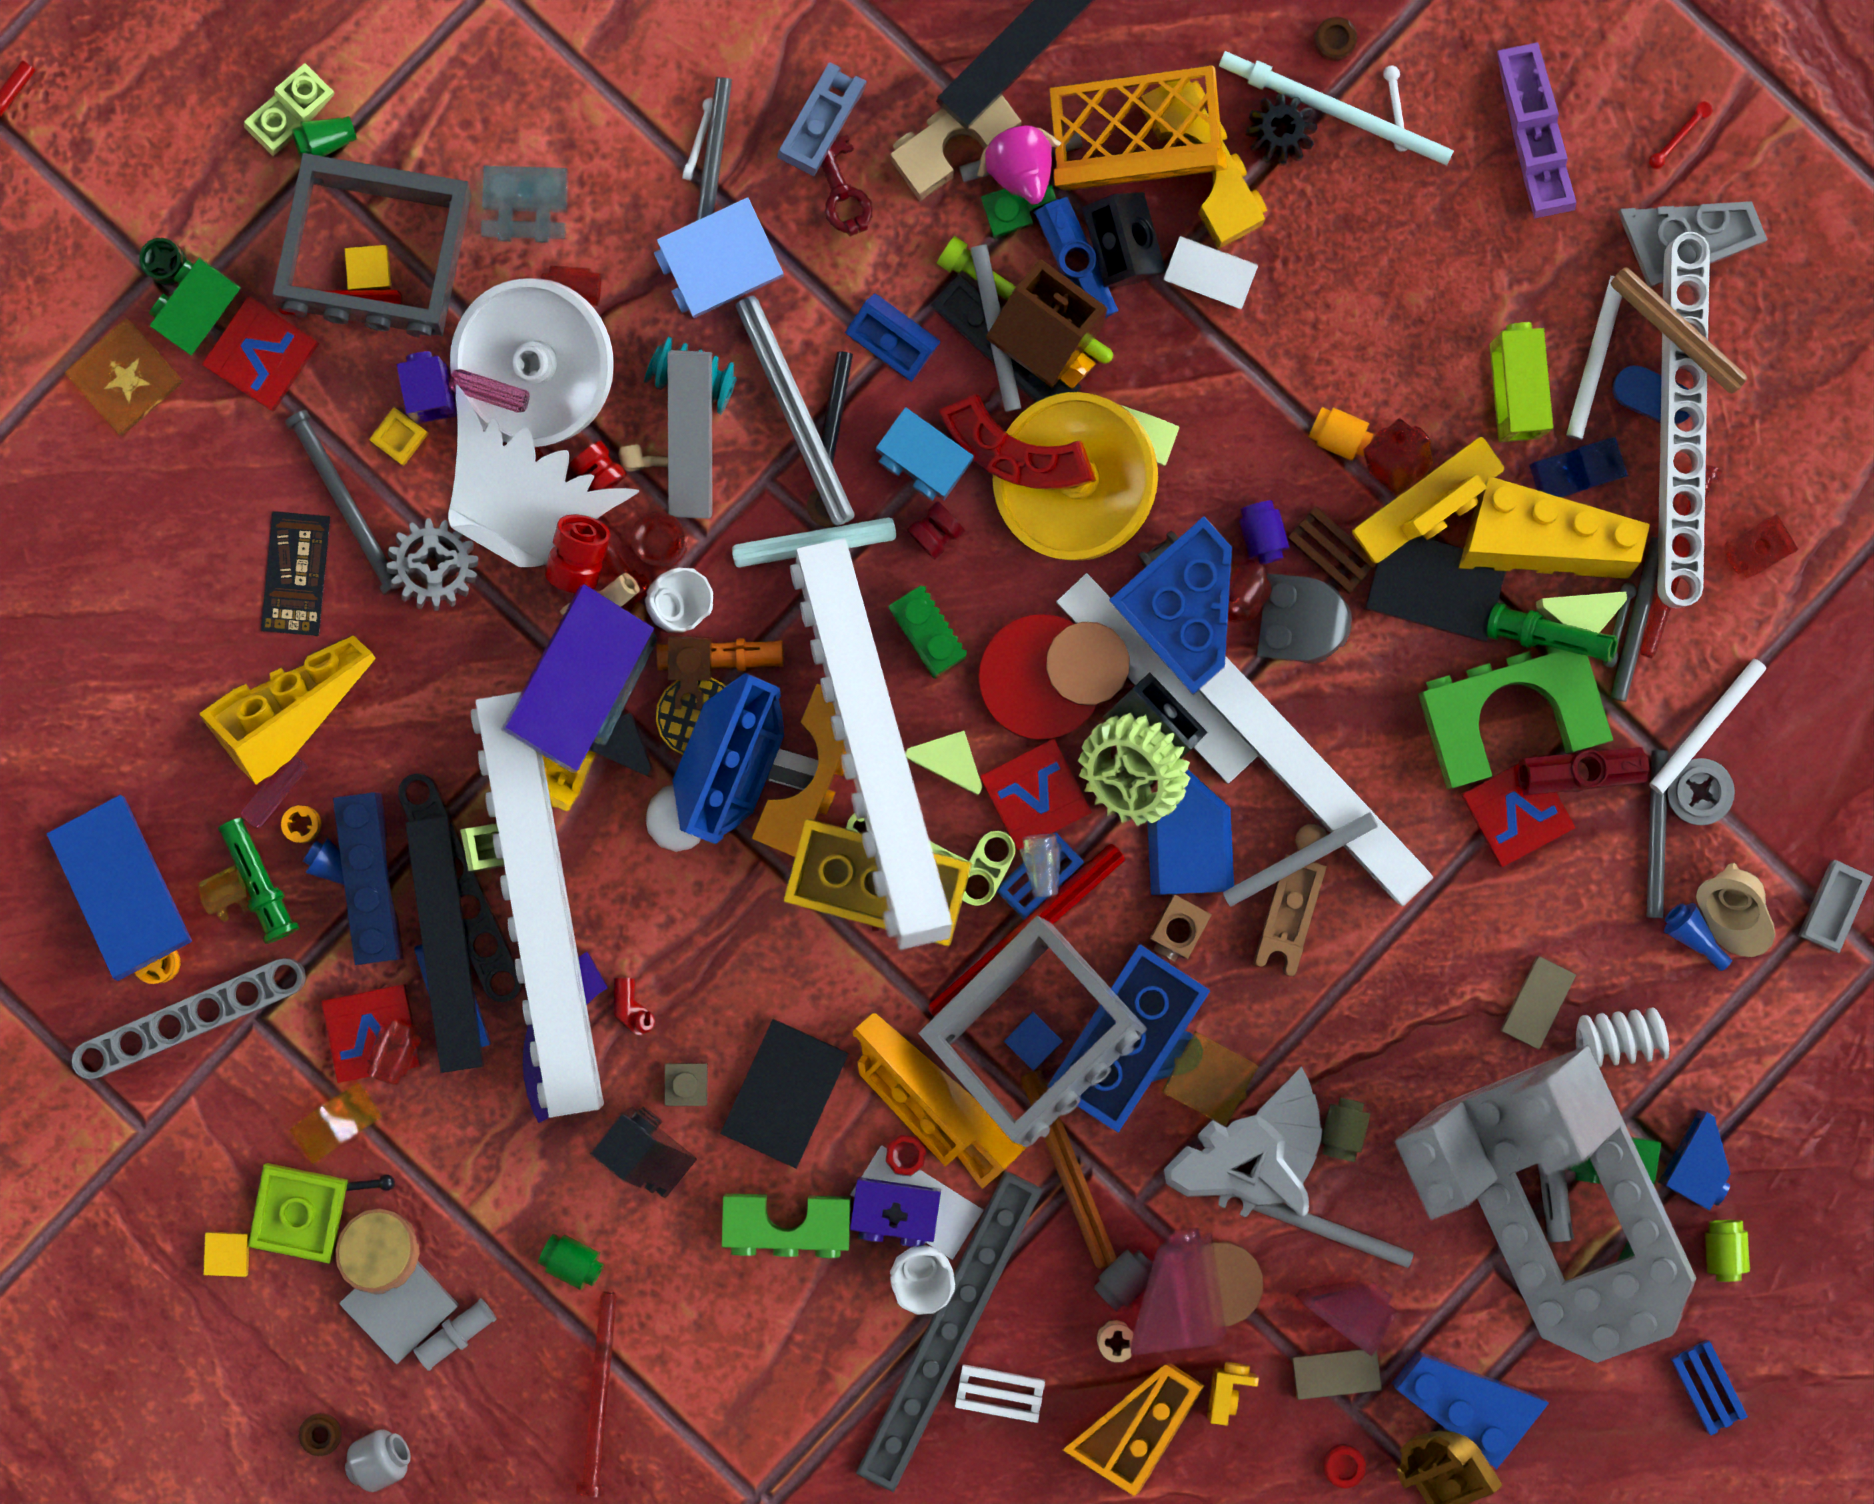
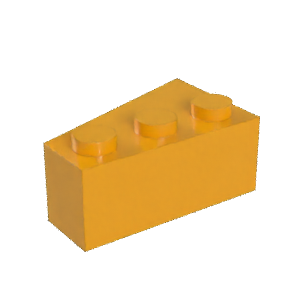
[1063,1363,1205,1497]

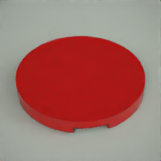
[979,614,1098,740]

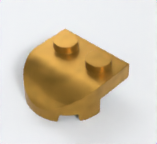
[1397,1431,1502,1504]

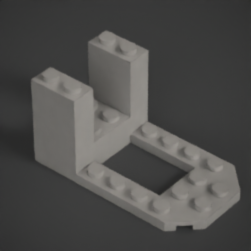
[1395,1045,1696,1363]

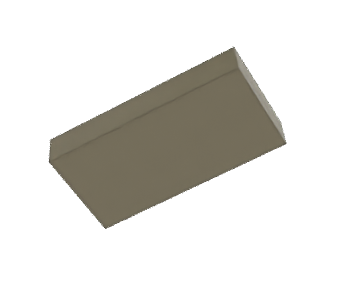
[1500,956,1576,1050]
[1292,1346,1382,1400]

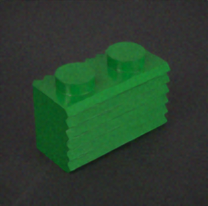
[889,585,967,679]

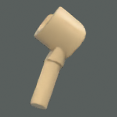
[618,444,668,472]

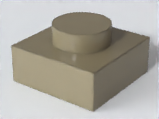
[665,1063,708,1106]

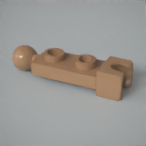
[1253,824,1327,977]

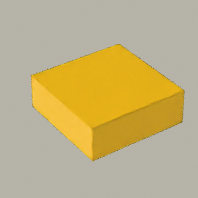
[345,245,391,290]
[369,407,429,466]
[204,1232,250,1277]

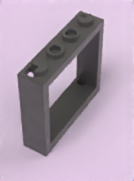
[272,153,472,338]

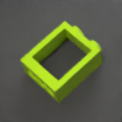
[1489,322,1553,442]

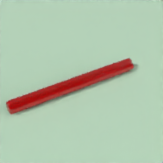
[928,844,1125,1017]

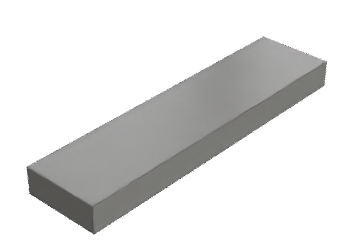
[668,350,712,519]

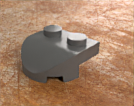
[1257,574,1352,664]

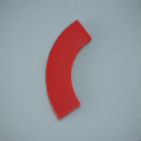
[938,394,1096,490]

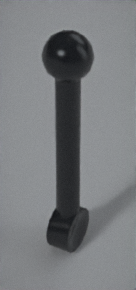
[346,1174,395,1191]

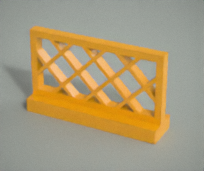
[1050,65,1227,191]

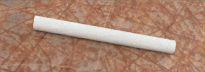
[1566,276,1622,440]
[1649,659,1766,794]

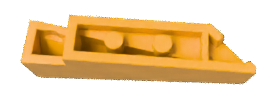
[853,1013,1027,1189]

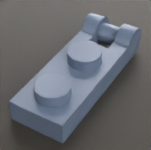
[777,62,867,176]

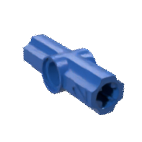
[1034,197,1119,318]

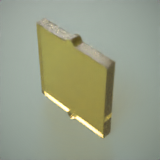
[1162,1031,1259,1126]

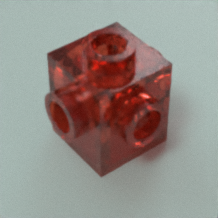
[1363,418,1433,495]

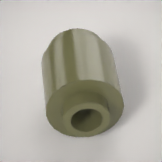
[1321,1097,1371,1162]

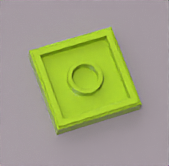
[248,1163,348,1264]

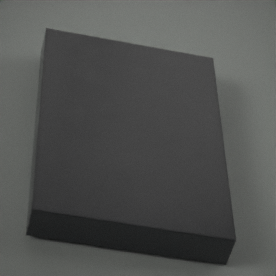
[1365,537,1506,642]
[720,1019,849,1169]

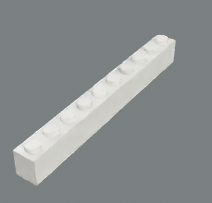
[790,538,952,950]
[471,692,604,1118]

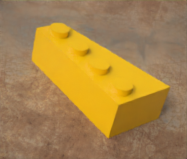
[1459,476,1650,579]

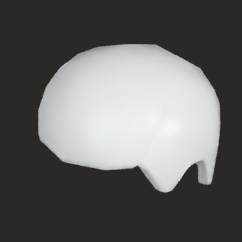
[645,567,713,633]
[646,785,701,852]
[890,1245,955,1315]

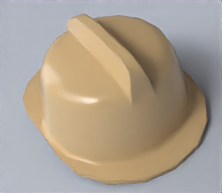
[1696,863,1775,957]

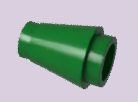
[291,116,357,160]

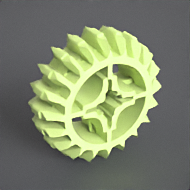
[1078,712,1190,826]

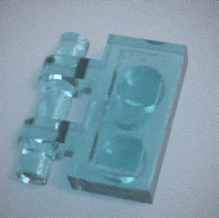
[481,166,568,243]

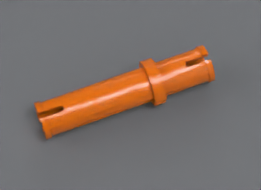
[657,638,784,672]

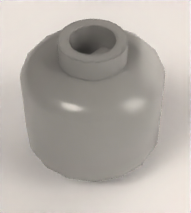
[345,1429,411,1493]

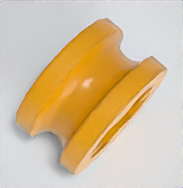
[281,805,322,843]

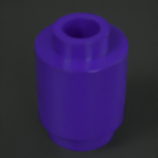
[1239,500,1290,565]

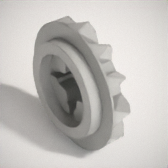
[1667,758,1735,825]

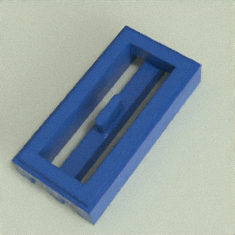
[997,832,1084,920]
[1670,1340,1748,1436]

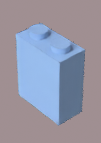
[654,197,784,319]

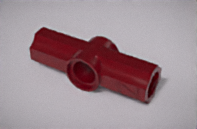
[1517,747,1650,796]

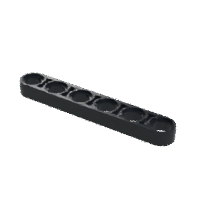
[398,773,523,1002]

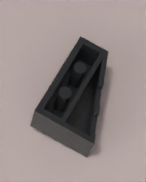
[590,1106,697,1198]

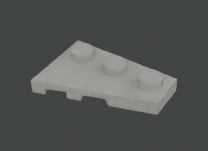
[1618,201,1767,288]

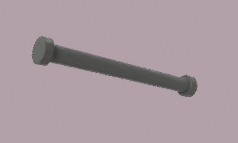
[285,410,398,595]

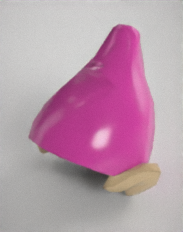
[977,126,1062,205]

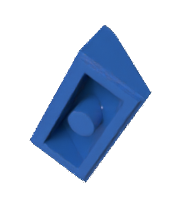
[845,294,940,382]

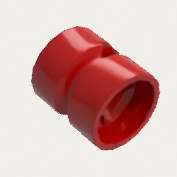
[544,514,611,593]

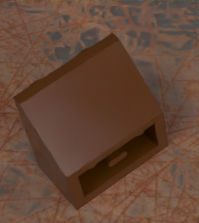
[986,258,1107,388]

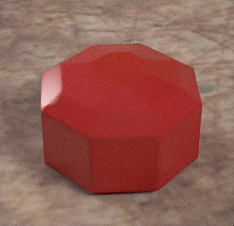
[885,1135,926,1177]

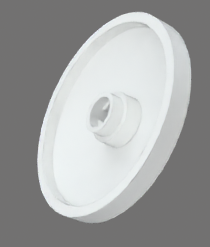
[450,278,613,447]

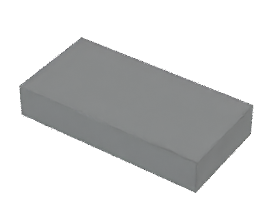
[1798,860,1873,953]

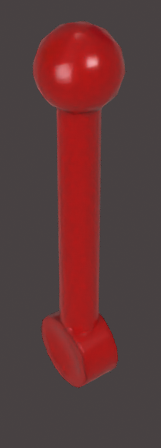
[1649,101,1713,169]

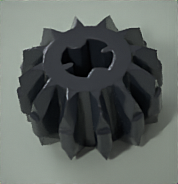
[1246,93,1317,166]

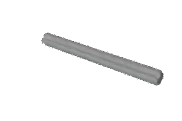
[736,296,854,525]

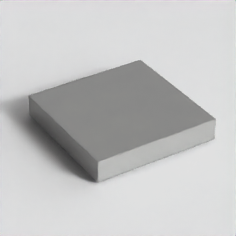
[339,1261,459,1365]

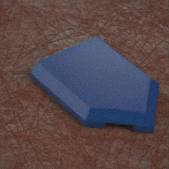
[1147,770,1234,895]

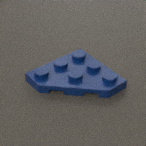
[1109,516,1232,695]

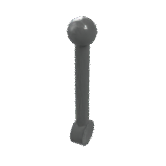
[1603,583,1637,668]

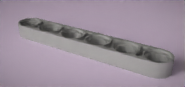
[71,958,306,1079]

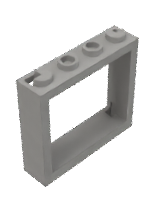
[919,915,1147,1147]

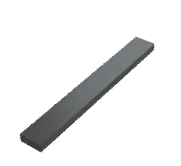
[856,1170,1043,1492]

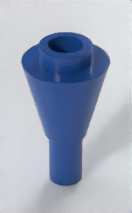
[302,837,344,885]
[1664,903,1732,971]

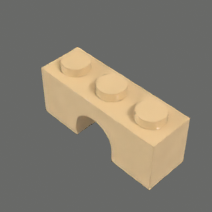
[890,95,1021,202]

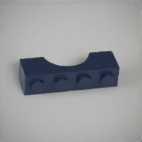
[333,792,404,965]

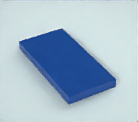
[47,795,193,981]

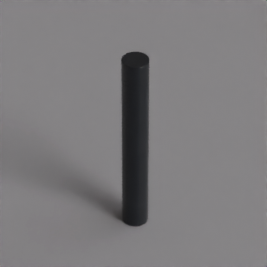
[821,351,853,465]

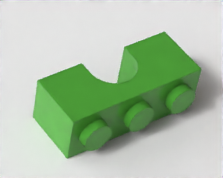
[722,1193,851,1258]

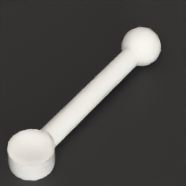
[1383,65,1408,152]
[682,98,713,181]

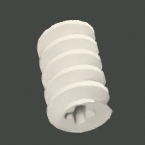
[1576,1007,1669,1067]

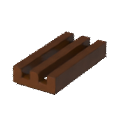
[1287,506,1376,594]

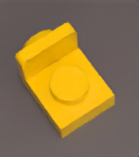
[1207,1362,1259,1426]

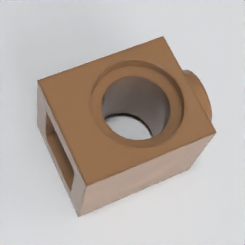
[1148,894,1212,962]

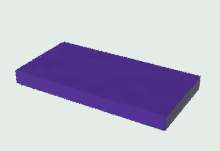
[501,584,654,773]

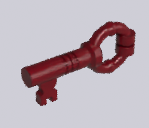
[821,135,873,237]

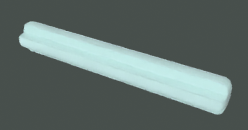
[732,517,896,568]

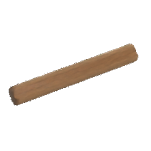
[1610,267,1747,394]

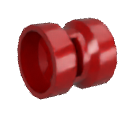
[569,440,627,492]

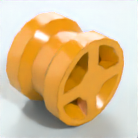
[135,950,181,984]

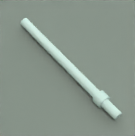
[1219,51,1454,166]

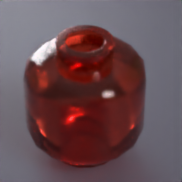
[1228,560,1272,623]

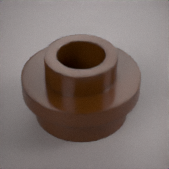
[299,1413,342,1456]

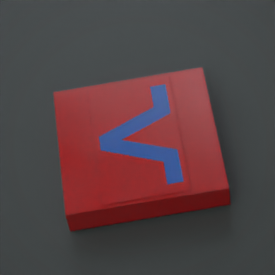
[202,296,320,412]
[980,739,1092,851]
[1461,754,1576,868]
[321,984,422,1083]

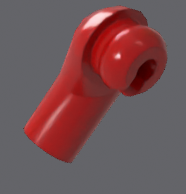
[613,978,655,1035]

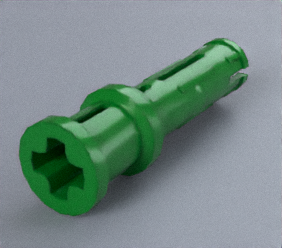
[1487,602,1618,662]
[218,817,300,944]

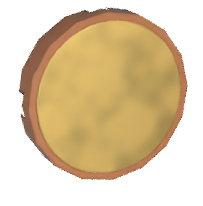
[336,1209,420,1295]

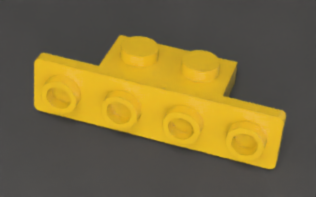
[1352,437,1504,564]

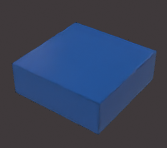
[1004,1011,1063,1071]

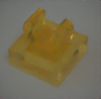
[198,865,249,922]

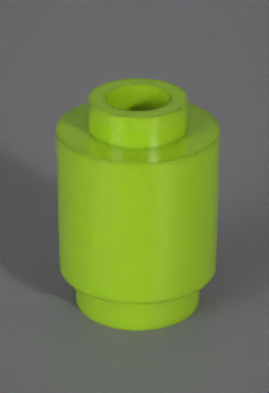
[1705,1220,1750,1282]

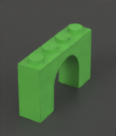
[1418,646,1613,789]

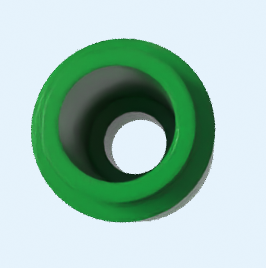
[538,1234,604,1290]

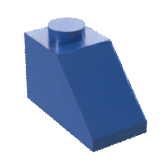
[1658,1110,1731,1211]

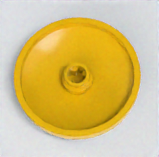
[993,392,1158,561]

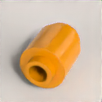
[1309,407,1374,461]

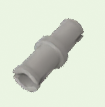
[413,1298,497,1371]

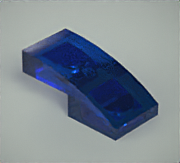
[1529,437,1628,498]

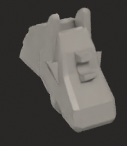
[1164,1067,1322,1218]

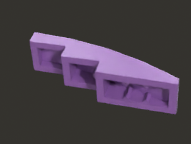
[1497,42,1577,219]

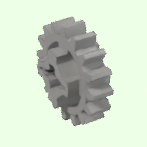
[387,518,478,611]

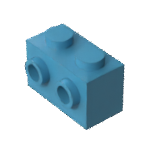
[876,407,974,501]

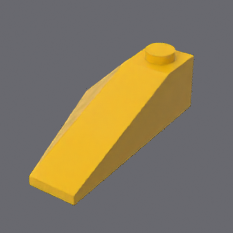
[199,635,376,785]

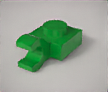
[981,184,1057,238]

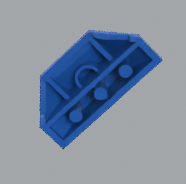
[672,673,784,844]

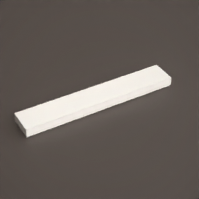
[1056,573,1259,784]

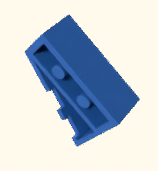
[1391,1351,1549,1469]

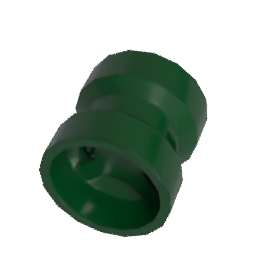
[139,238,187,286]

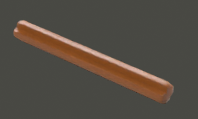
[1021,1069,1116,1268]

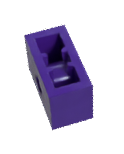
[397,351,457,424]
[850,1177,942,1247]

